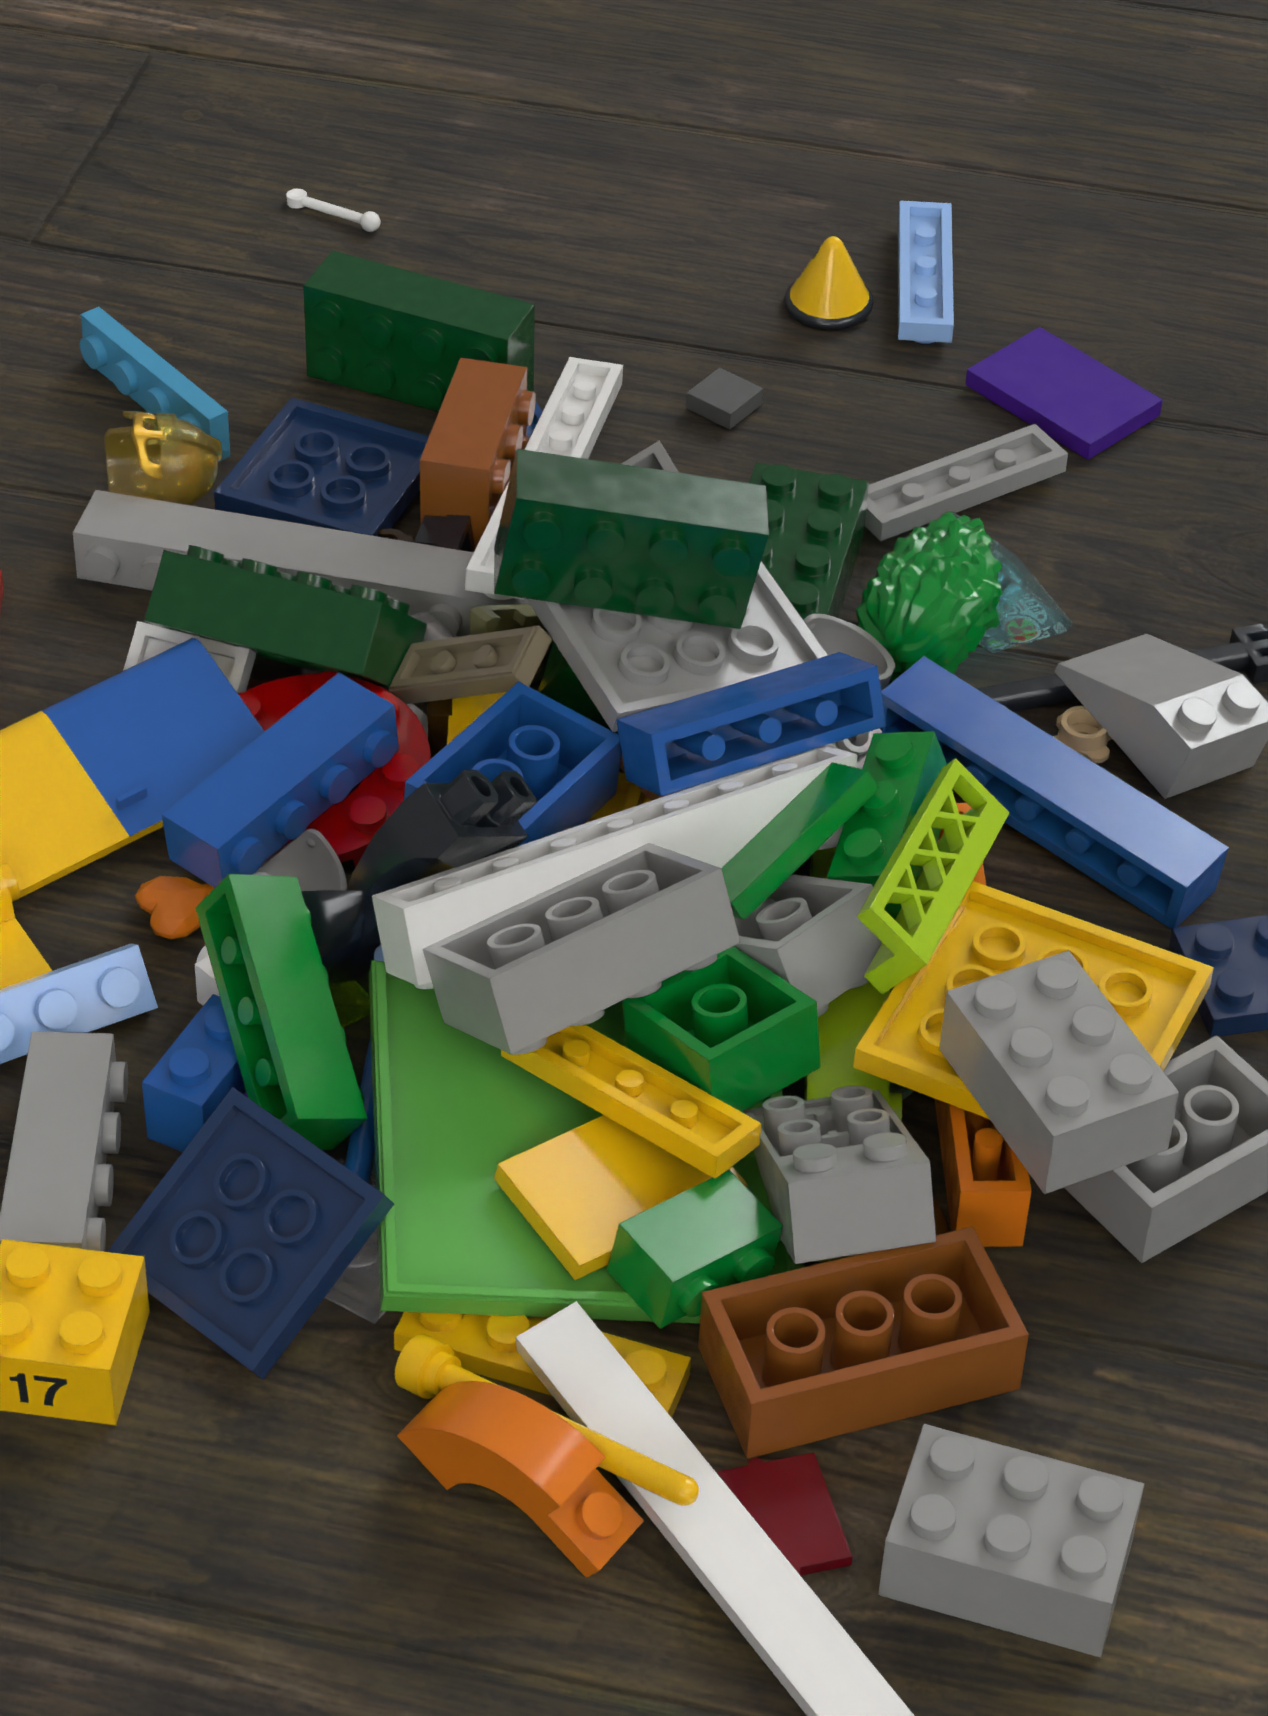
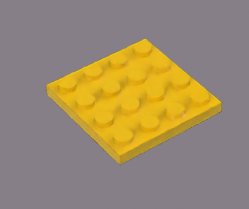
[853,881,1214,1119]

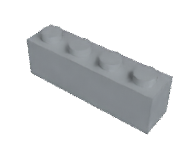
[0,1032,128,1252]

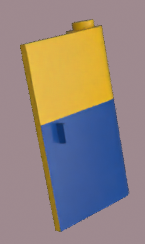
[0,638,265,898]

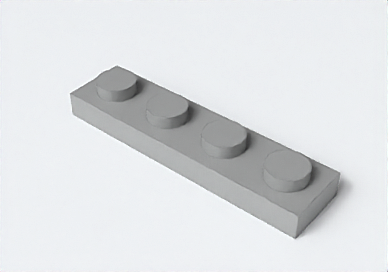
[865,424,1068,541]

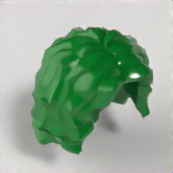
[856,511,1003,681]

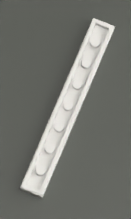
[516,1301,914,1716]

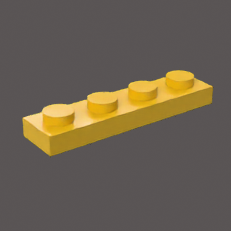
[501,1025,762,1179]
[394,1312,691,1418]

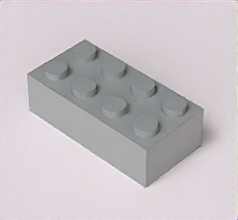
[422,843,741,1054]

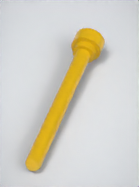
[395,1334,699,1506]

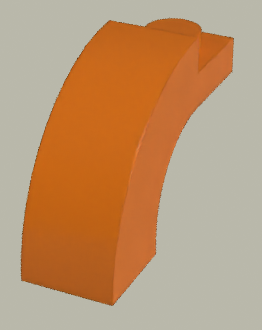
[397,1381,644,1578]

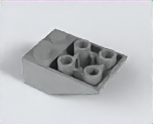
[743,1086,936,1264]

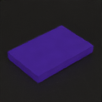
[965,327,1163,460]

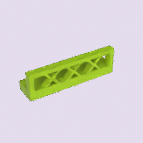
[856,758,1010,995]

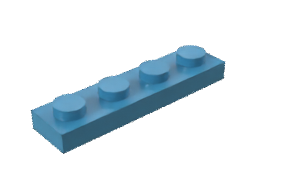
[79,306,230,465]

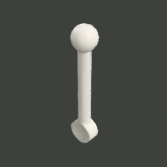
[286,189,381,232]

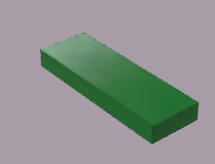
[721,762,879,920]

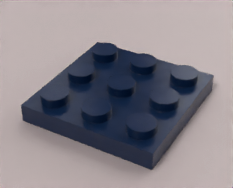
[214,397,429,537]
[107,1087,394,1379]

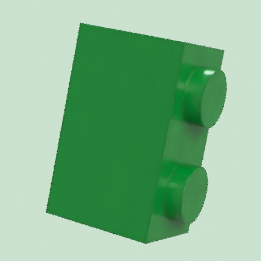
[607,1170,783,1329]

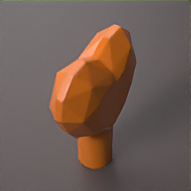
[135,876,214,939]

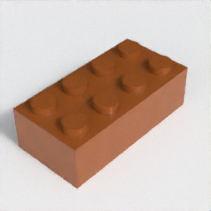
[698,1227,1029,1459]

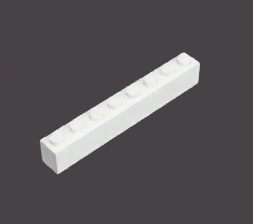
[372,745,858,989]

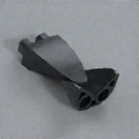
[301,770,537,983]

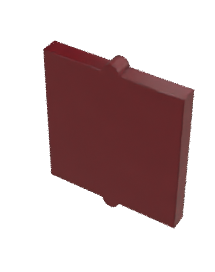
[716,1452,853,1576]

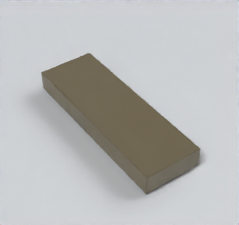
[388,626,552,704]

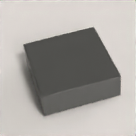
[686,367,764,430]

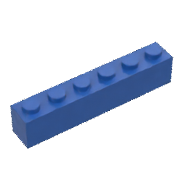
[879,656,1229,930]

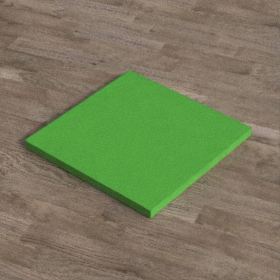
[369,960,805,1324]

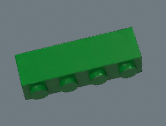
[195,874,368,1150]

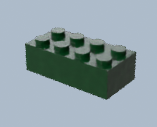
[303,250,535,412]
[494,449,769,629]
[749,462,869,620]
[144,545,428,689]

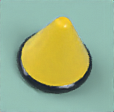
[784,236,874,330]

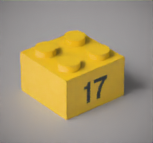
[0,1239,150,1425]

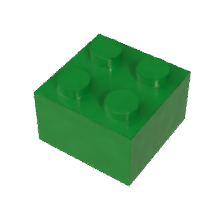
[622,946,821,1112]

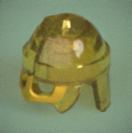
[104,411,222,506]

